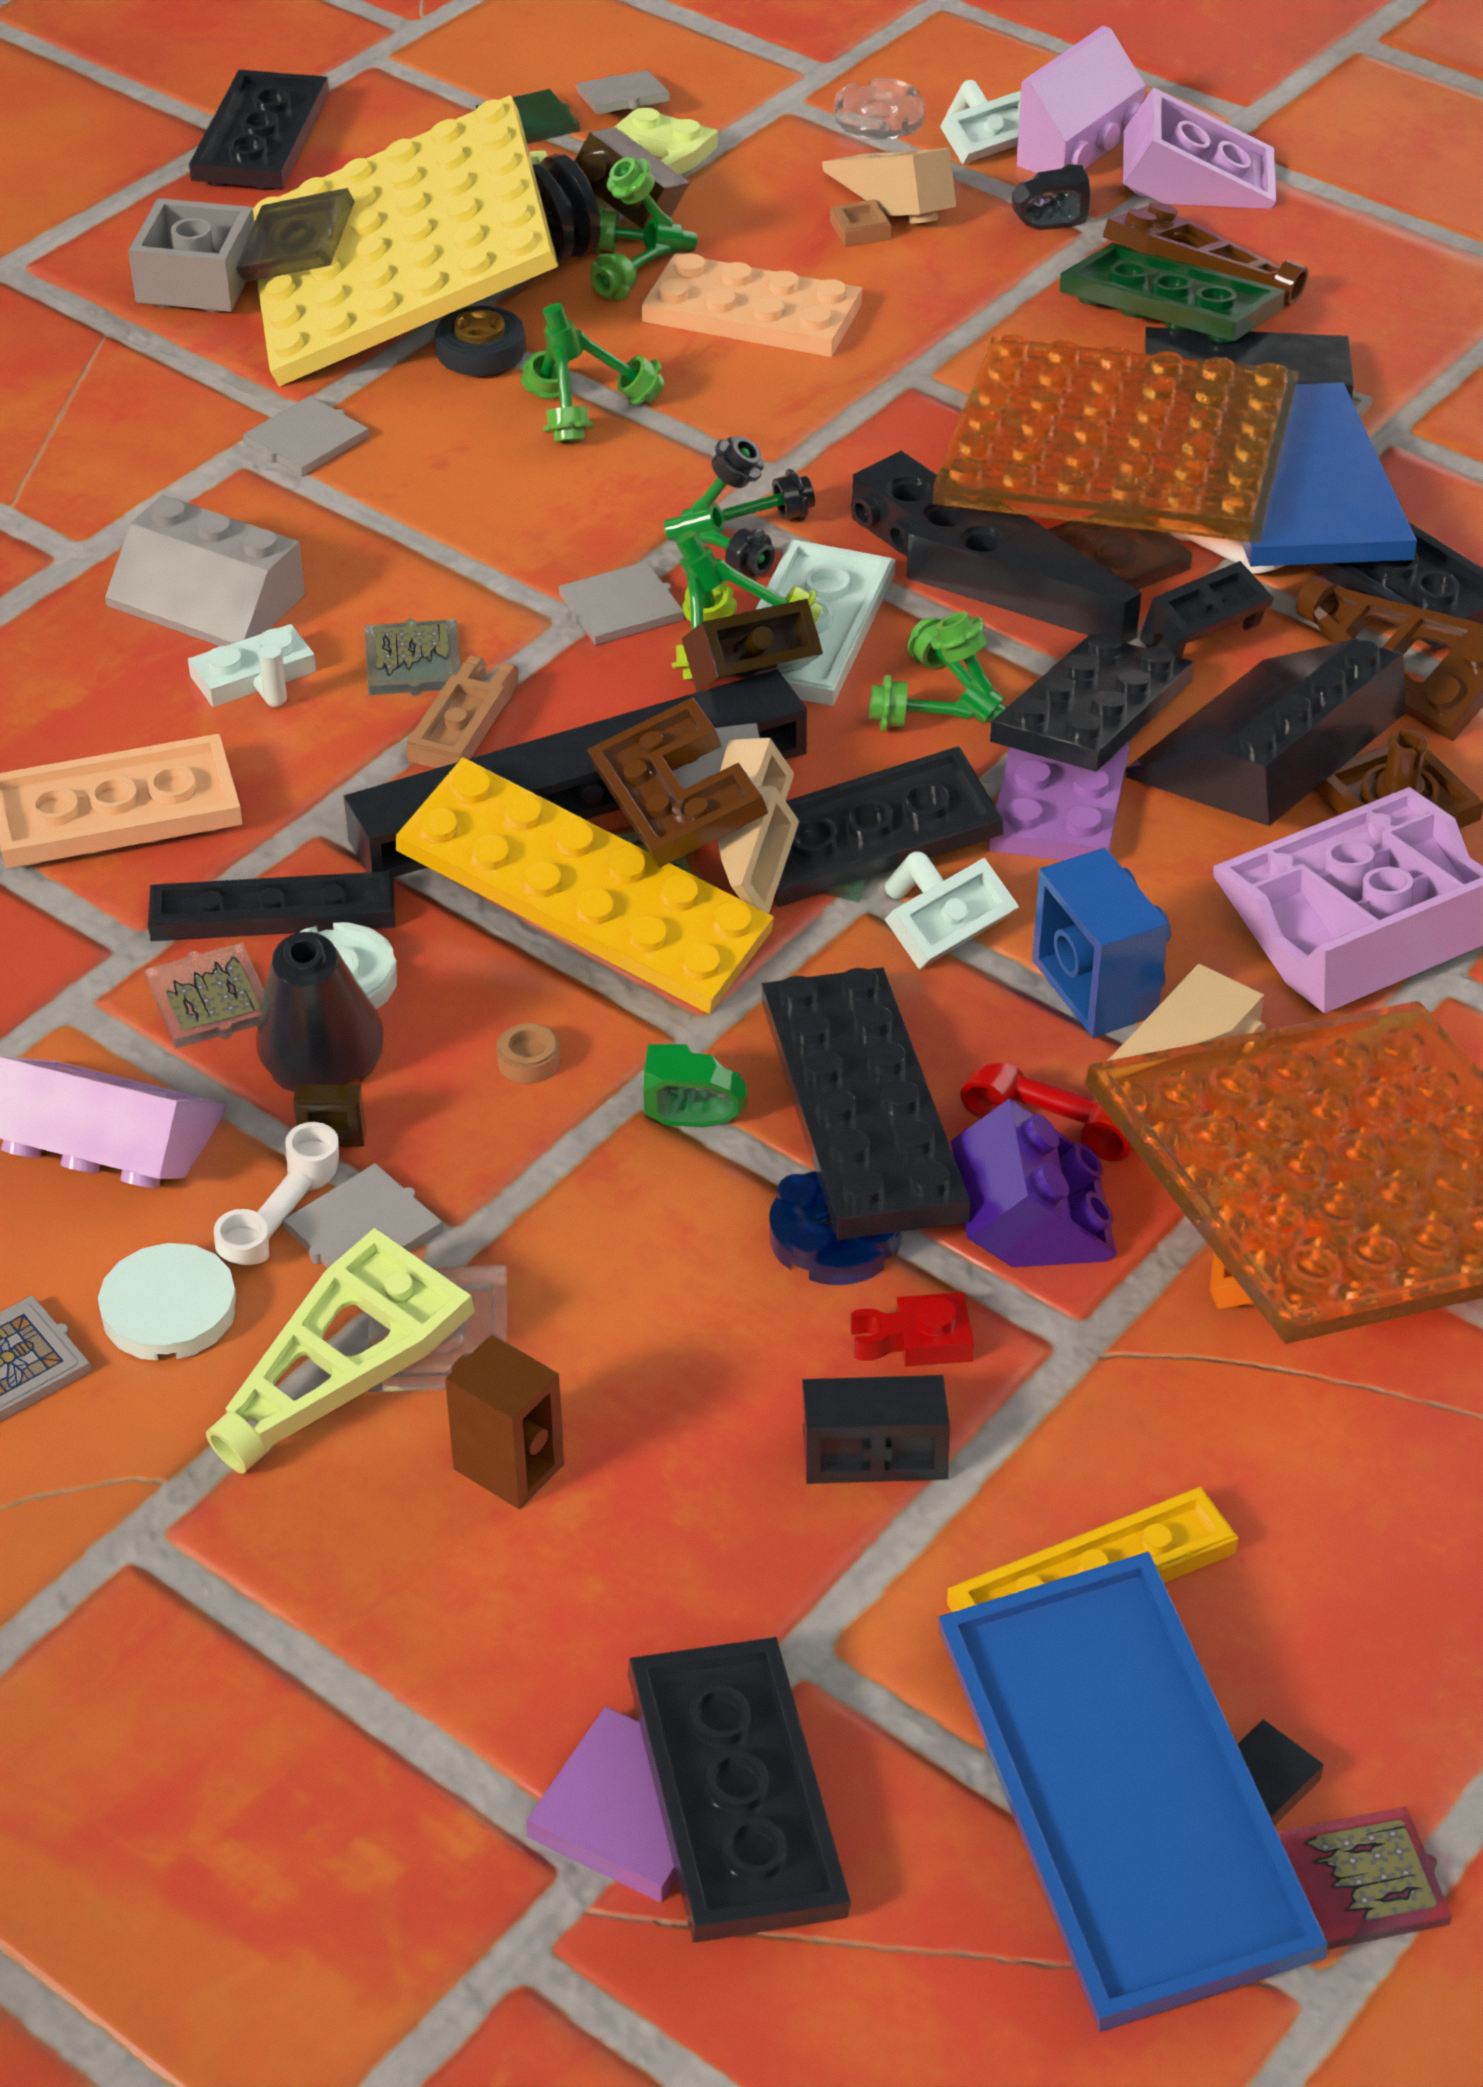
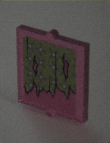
[1277,1806,1452,1950]

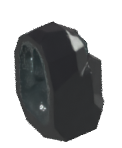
[1011,164,1090,230]

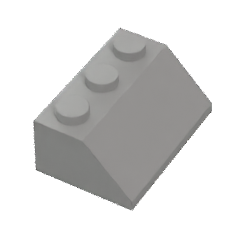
[105,495,305,646]

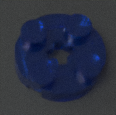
[769,1171,902,1285]

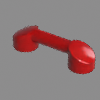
[960,1063,1137,1161]

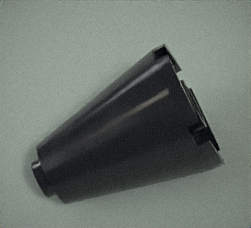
[256,932,383,1092]

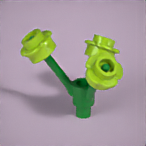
[672,530,822,680]

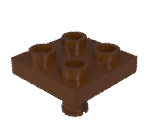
[1315,729,1483,829]

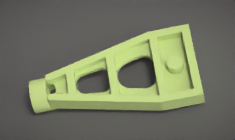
[595,108,718,212]
[206,1228,475,1474]

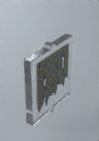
[144,943,265,1048]

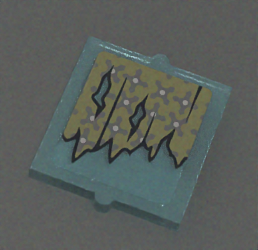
[364,619,460,696]

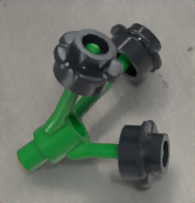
[664,437,815,578]

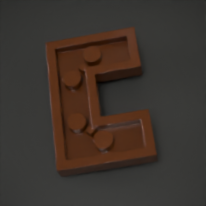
[587,697,768,868]

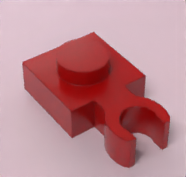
[850,1292,974,1367]

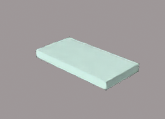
[756,539,896,706]

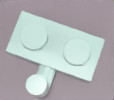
[940,80,1021,164]
[188,624,316,708]
[885,851,1019,970]

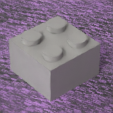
[128,198,257,313]

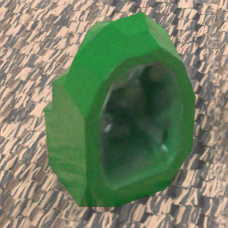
[643,1044,747,1127]

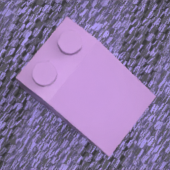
[1123,87,1276,209]

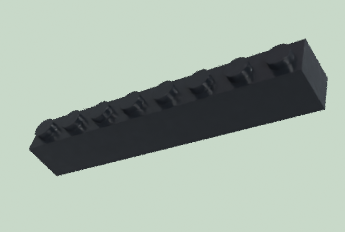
[343,669,807,877]

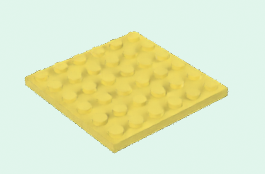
[253,95,558,387]

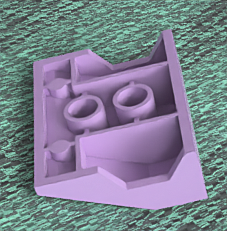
[1213,787,1483,1013]

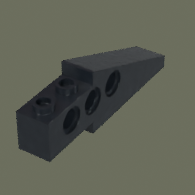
[851,450,1142,643]

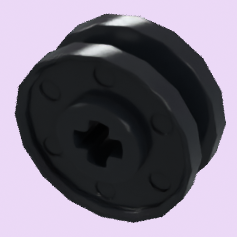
[532,154,601,265]

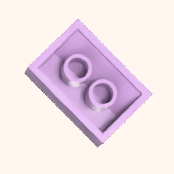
[1017,26,1146,174]
[0,1057,226,1189]

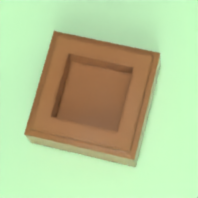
[830,200,891,247]

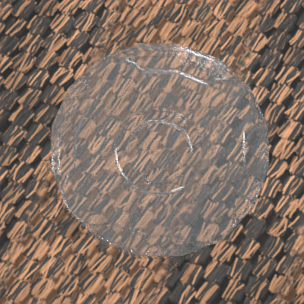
[833,78,926,140]

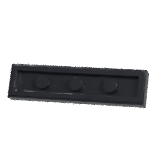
[148,871,395,941]

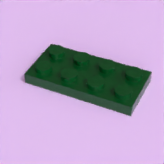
[1059,242,1285,343]

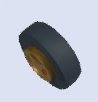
[435,305,526,376]

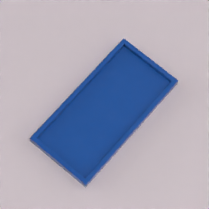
[1189,382,1417,567]
[938,1551,1328,2032]

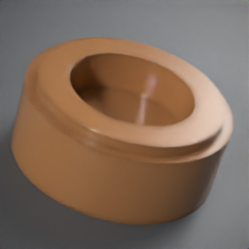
[496,1023,560,1084]

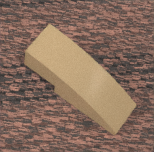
[718,738,799,914]

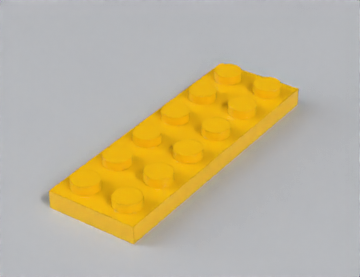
[396,757,774,1014]

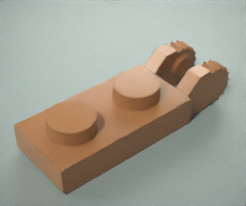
[406,655,519,768]

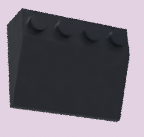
[1126,639,1406,826]

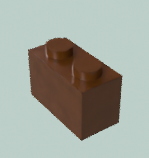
[445,1334,564,1510]

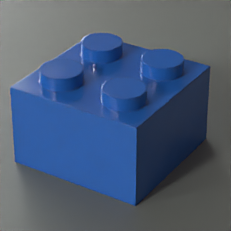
[1032,847,1171,1038]

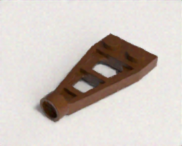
[1102,202,1309,305]
[1296,575,1483,741]

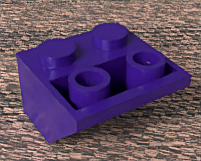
[951,1098,1117,1267]

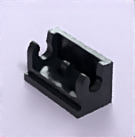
[1140,561,1274,658]
[802,1375,950,1484]

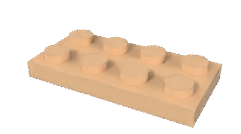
[642,253,862,357]
[0,734,243,869]

